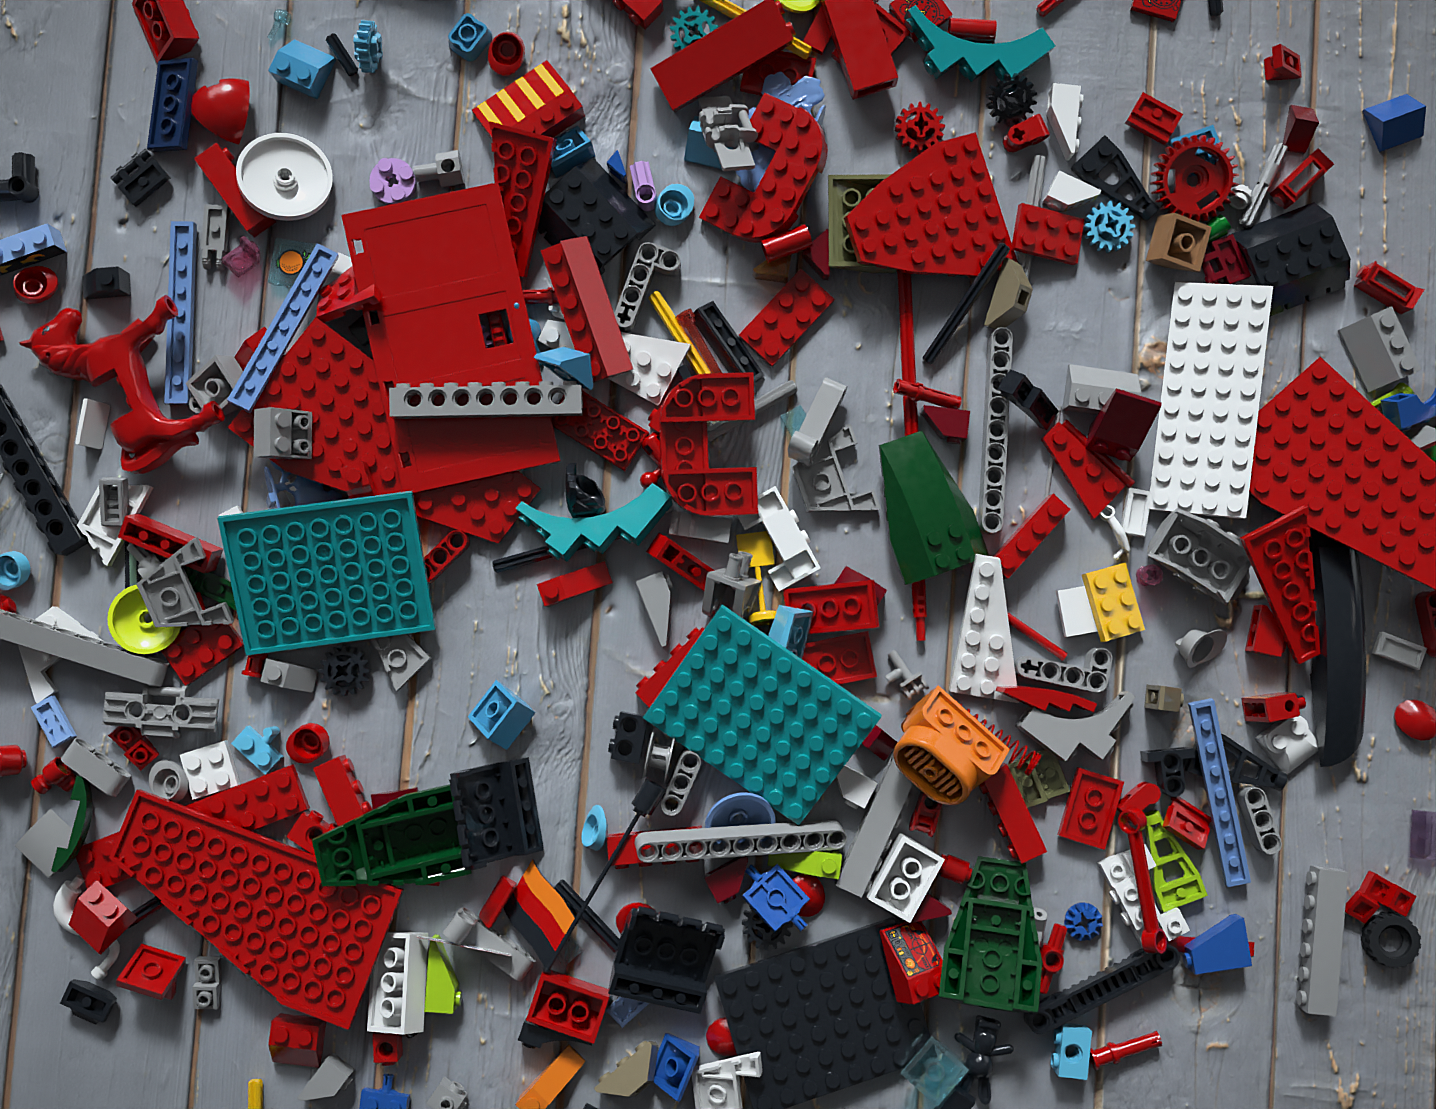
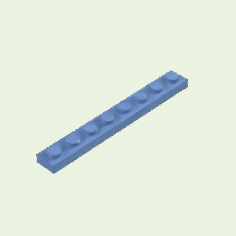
[164,221,197,405]
[227,243,339,413]
[1188,698,1251,887]

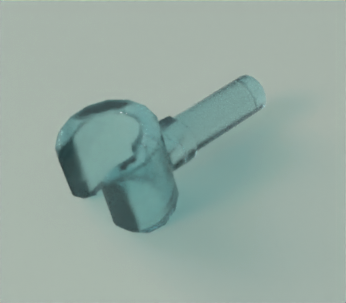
[267,9,291,40]

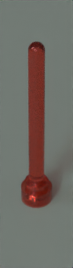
[675,308,722,373]

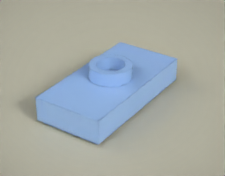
[31,695,77,748]
[606,997,649,1028]

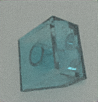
[900,1036,969,1107]

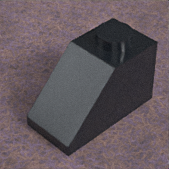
[82,266,131,300]

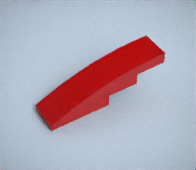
[995,686,1097,712]

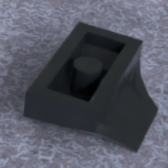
[60,979,117,1025]

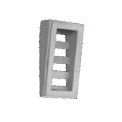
[99,477,129,526]

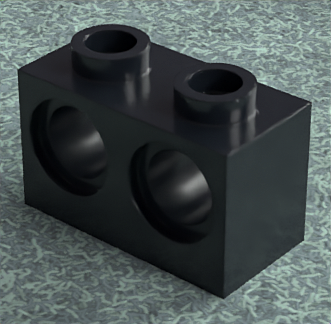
[608,711,648,764]

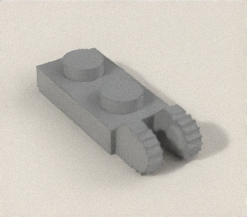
[201,205,230,270]

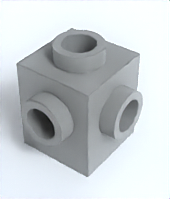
[426,1076,467,1109]

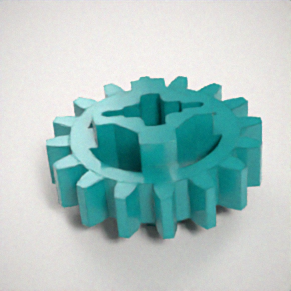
[670,6,719,50]

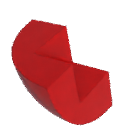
[191,78,250,145]

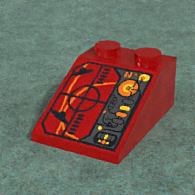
[879,921,943,1004]

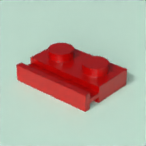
[1125,92,1183,145]
[1162,796,1212,850]

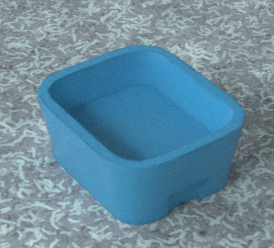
[448,13,492,62]

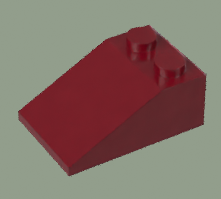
[1086,388,1162,462]

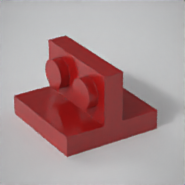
[116,943,186,1000]

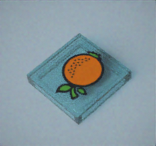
[268,238,316,288]

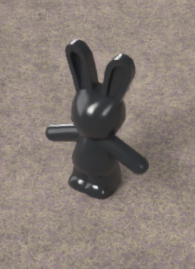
[954,1015,1014,1105]

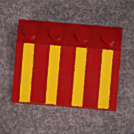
[472,60,585,140]

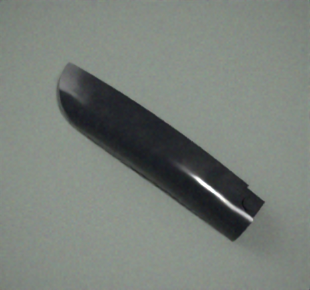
[1309,529,1366,767]

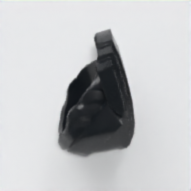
[565,463,605,518]

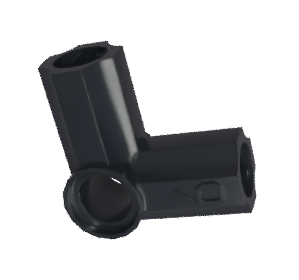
[0,152,39,203]

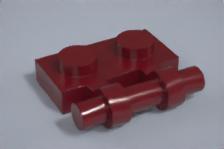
[1201,234,1251,284]

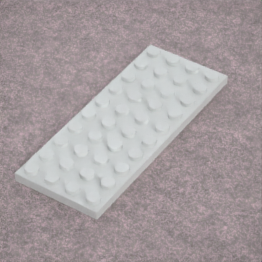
[1149,282,1273,519]

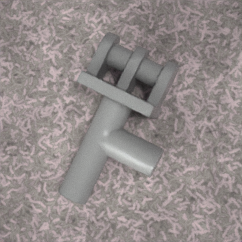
[885,650,929,701]

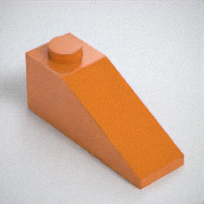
[515,1044,586,1109]

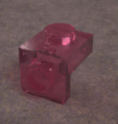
[222,236,260,278]

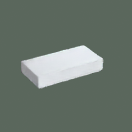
[1121,488,1151,538]
[1372,632,1427,670]

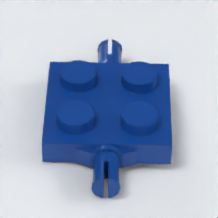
[742,864,810,933]
[359,1074,410,1109]

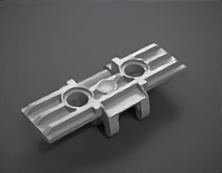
[698,96,758,172]
[102,684,219,738]

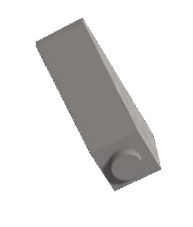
[636,571,673,647]

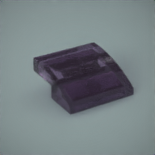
[1409,810,1436,860]

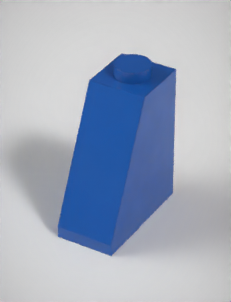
[1182,914,1252,975]

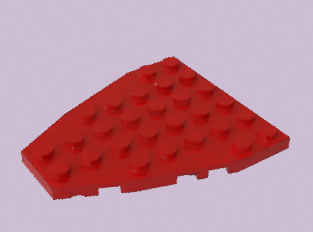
[843,132,1018,278]

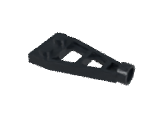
[1071,135,1160,222]
[1185,734,1287,791]

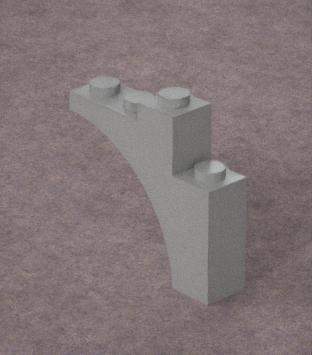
[1015,691,1136,761]

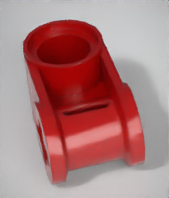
[1003,114,1050,153]
[909,792,942,837]

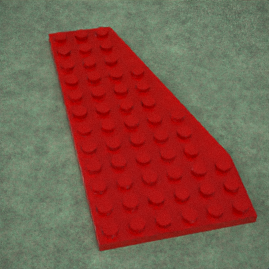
[227,317,541,544]
[1249,357,1436,590]
[109,789,404,1030]

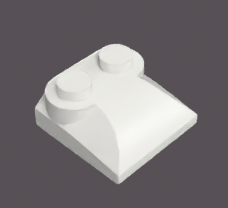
[1255,716,1318,774]

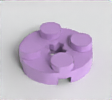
[369,158,417,205]

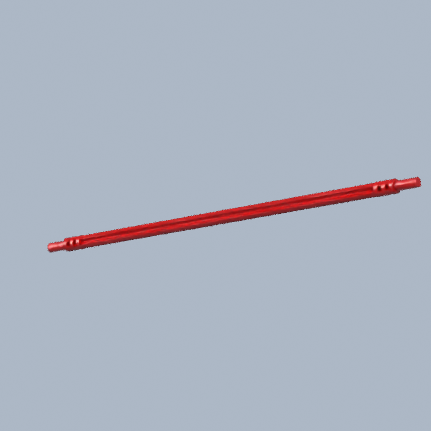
[897,270,927,641]

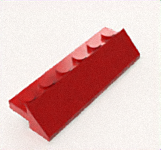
[540,236,634,383]

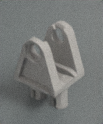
[702,551,762,621]

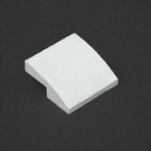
[1056,586,1098,637]

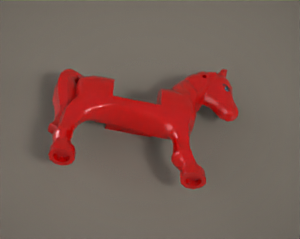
[19,295,225,474]

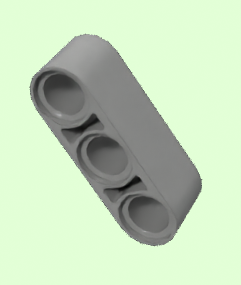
[61,738,131,797]
[661,748,701,816]
[1237,785,1282,855]

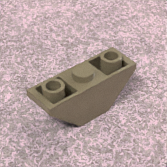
[984,258,1033,330]
[594,1041,658,1097]

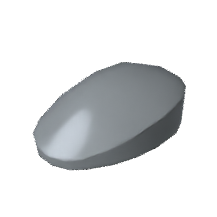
[149,760,188,803]

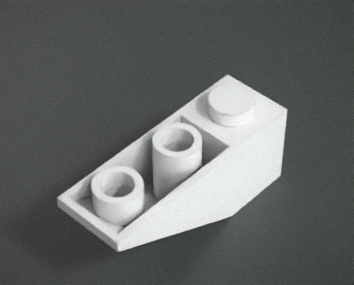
[1046,83,1083,161]

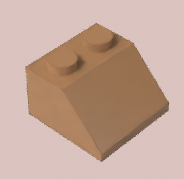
[1146,213,1212,272]

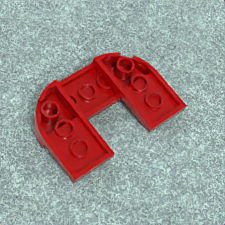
[699,92,828,243]
[659,372,758,516]

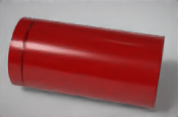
[947,18,997,44]
[761,224,813,263]

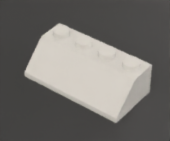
[367,932,429,1034]

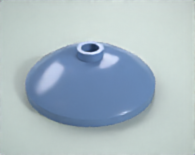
[705,793,775,845]

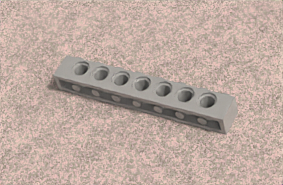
[389,381,583,419]

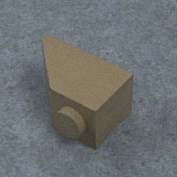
[1144,684,1184,712]

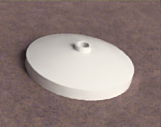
[236,133,332,221]

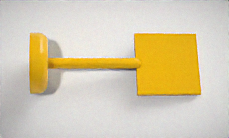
[736,531,777,626]

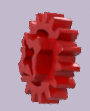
[894,102,945,154]

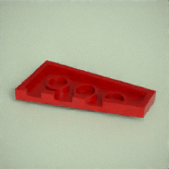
[1041,422,1126,519]

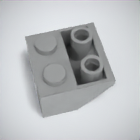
[254,407,312,459]

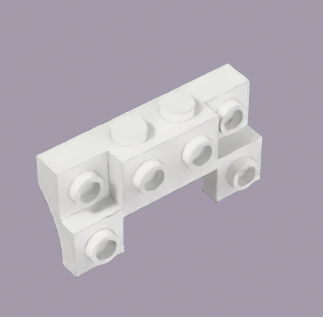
[737,486,821,591]
[1097,844,1190,948]

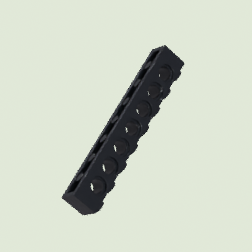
[0,384,89,556]

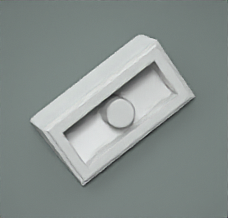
[75,398,110,449]

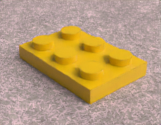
[1082,562,1145,642]

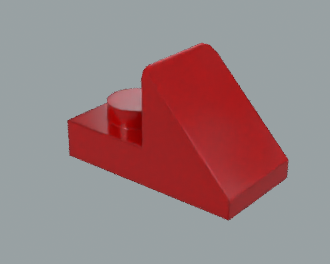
[1264,44,1302,81]

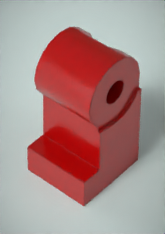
[1117,781,1161,826]

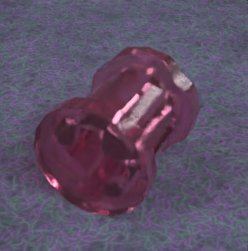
[1136,564,1163,586]

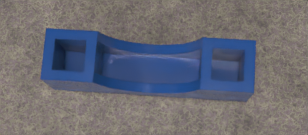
[1380,388,1436,431]

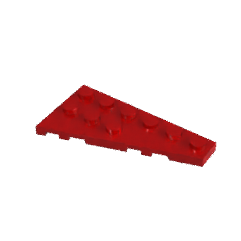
[1240,505,1321,664]

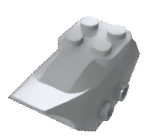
[1147,508,1251,606]

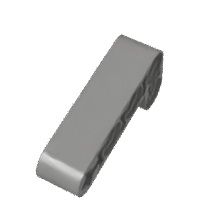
[614,242,681,332]
[788,377,847,466]
[1014,648,1112,692]
[443,907,536,982]

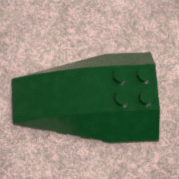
[879,431,989,585]
[312,784,472,886]
[939,856,1042,1013]

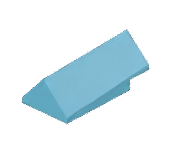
[768,605,813,659]

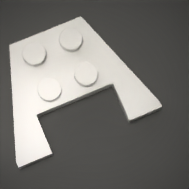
[18,607,103,703]
[692,1052,763,1109]

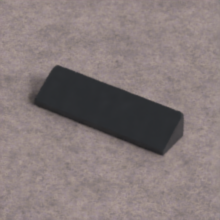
[691,301,765,383]

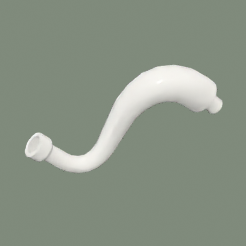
[53,875,120,980]

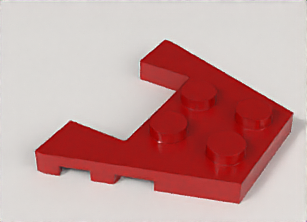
[316,266,380,323]

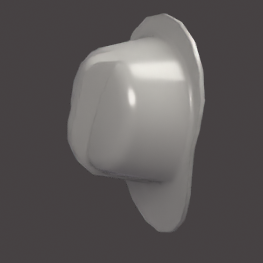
[1175,629,1227,668]

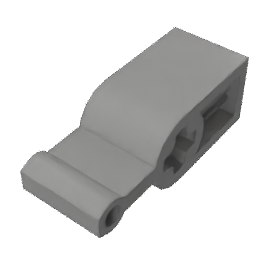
[669,511,732,544]

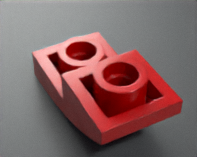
[108,726,159,771]

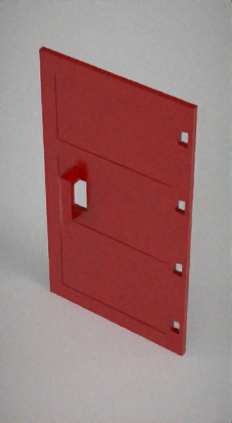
[341,182,561,493]

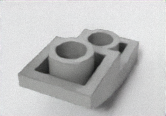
[192,956,222,1009]

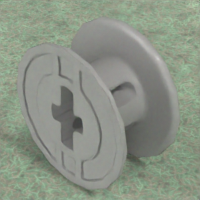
[643,732,675,783]

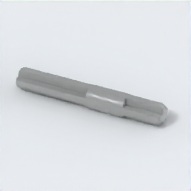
[1239,143,1288,228]

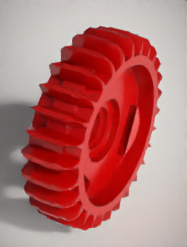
[1150,135,1239,222]

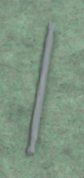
[1044,406,1062,499]

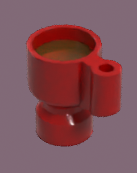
[31,757,76,794]

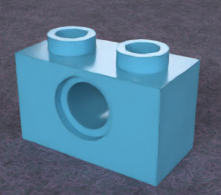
[1050,1023,1092,1080]

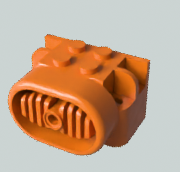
[893,685,1010,805]

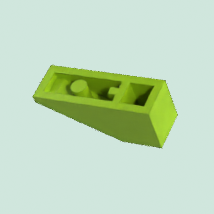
[767,850,842,879]
[424,934,462,1014]

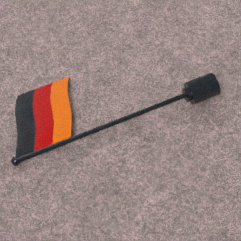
[504,778,666,974]

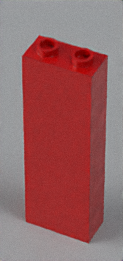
[650,0,796,113]
[820,0,898,100]

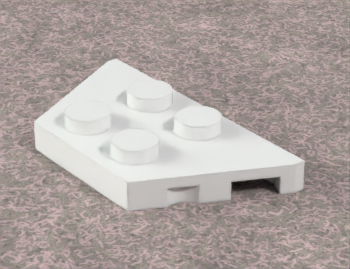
[77,485,154,566]

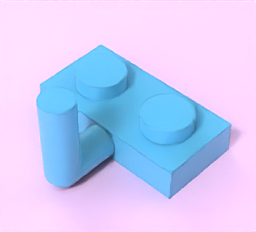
[231,725,284,775]

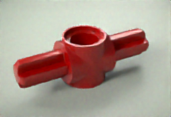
[1040,923,1067,994]

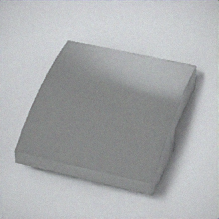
[15,809,85,878]

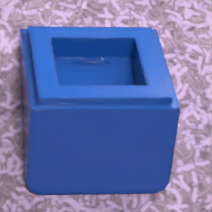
[607,150,628,184]

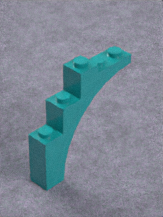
[904,5,1056,82]
[516,483,673,562]

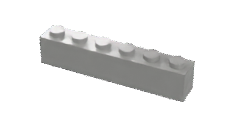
[834,753,913,898]
[1296,865,1348,1017]

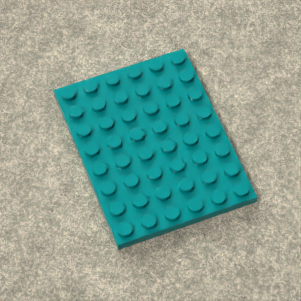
[217,491,436,655]
[643,605,882,825]

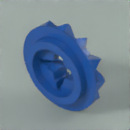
[1064,902,1103,941]

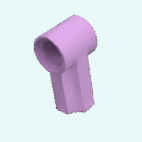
[629,161,657,211]

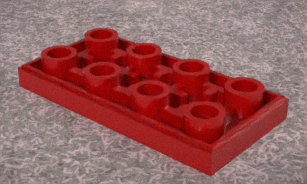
[551,390,649,472]

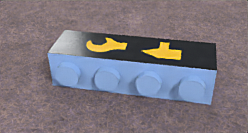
[0,223,67,276]

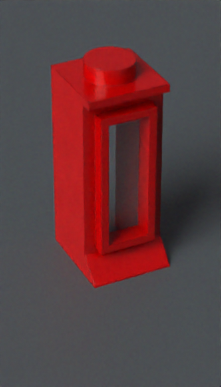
[1269,148,1334,210]
[1354,261,1425,315]

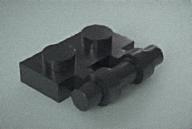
[110,148,171,207]

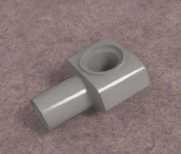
[414,150,465,188]

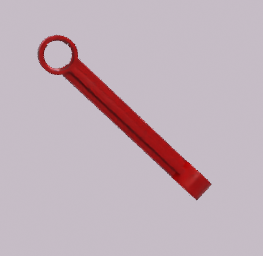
[1118,808,1167,954]

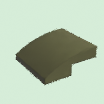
[1008,749,1070,808]

